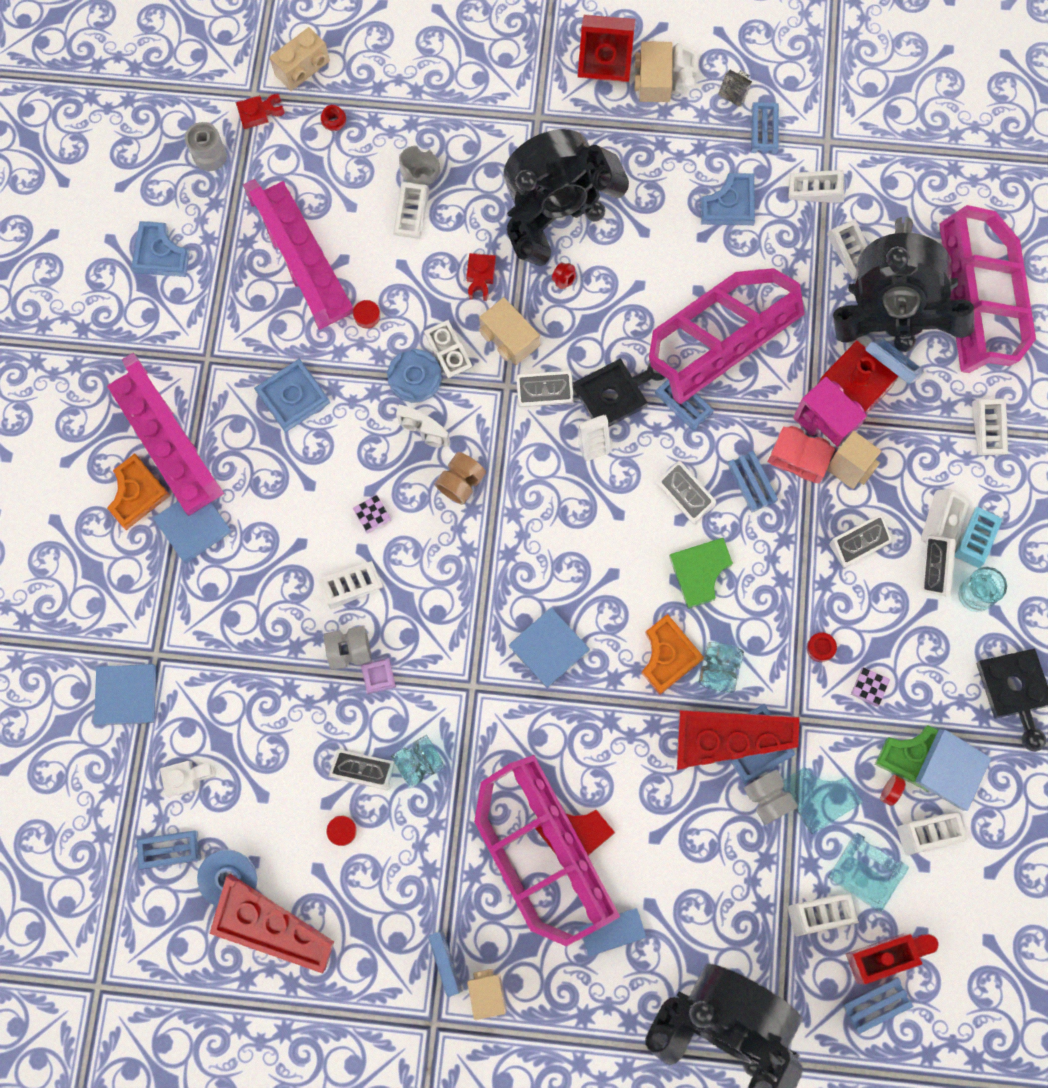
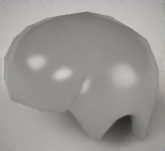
[399,145,440,185]

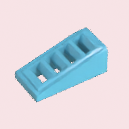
[955,506,1003,568]

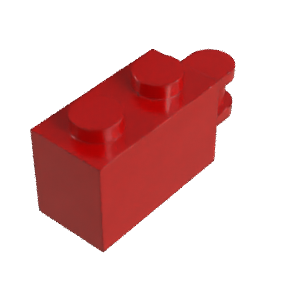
[845,934,939,985]

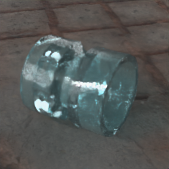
[958,566,1007,612]
[698,642,744,693]
[391,734,446,788]

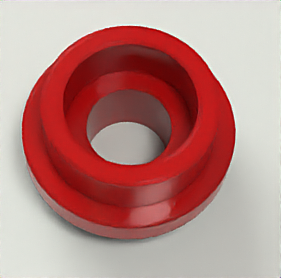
[320,105,347,131]
[552,262,576,289]

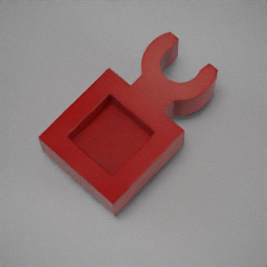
[235,94,285,130]
[466,253,496,301]

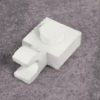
[672,42,698,94]
[160,761,216,798]

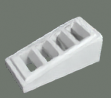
[789,170,845,203]
[393,181,430,239]
[827,219,868,280]
[972,399,1008,455]
[578,415,610,461]
[318,561,383,610]
[897,811,968,856]
[788,892,859,937]

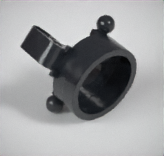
[503,129,629,266]
[645,963,803,1088]

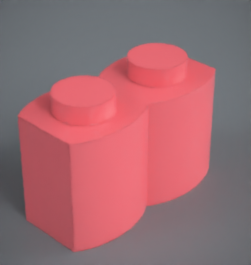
[767,426,835,484]

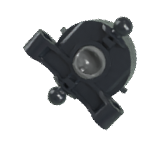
[833,217,975,352]

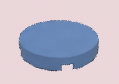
[387,349,442,403]

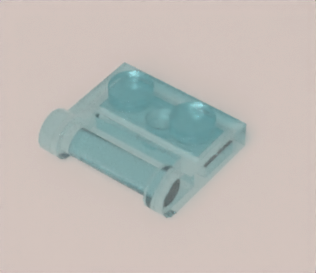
[827,832,909,912]

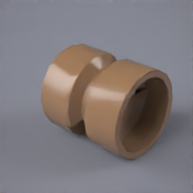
[434,452,486,505]

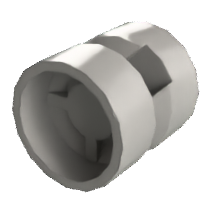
[185,122,227,171]
[324,626,372,670]
[744,769,798,825]

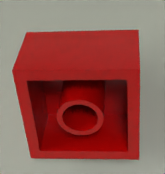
[577,14,636,82]
[818,340,899,415]

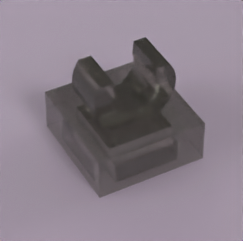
[718,69,752,107]

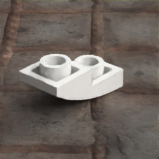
[424,320,473,379]
[396,404,450,448]

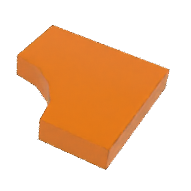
[107,453,170,530]
[641,614,705,695]

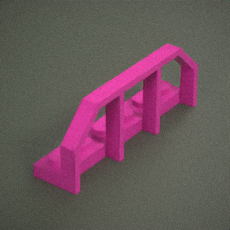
[242,179,354,330]
[939,205,1036,373]
[649,268,805,404]
[107,352,225,516]
[474,755,620,947]

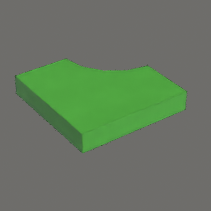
[669,538,733,609]
[874,725,938,792]

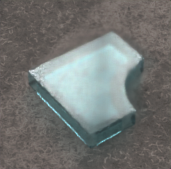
[783,767,863,834]

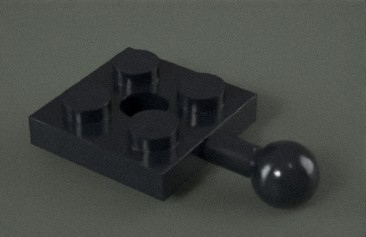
[573,358,667,427]
[976,648,1048,752]

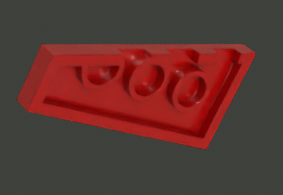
[676,710,800,770]

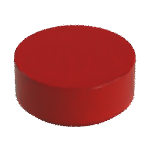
[353,300,381,329]
[806,632,837,663]
[880,775,906,806]
[326,816,357,846]

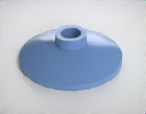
[197,849,257,907]

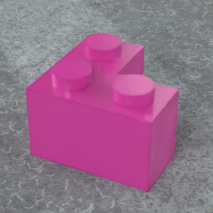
[793,377,867,447]

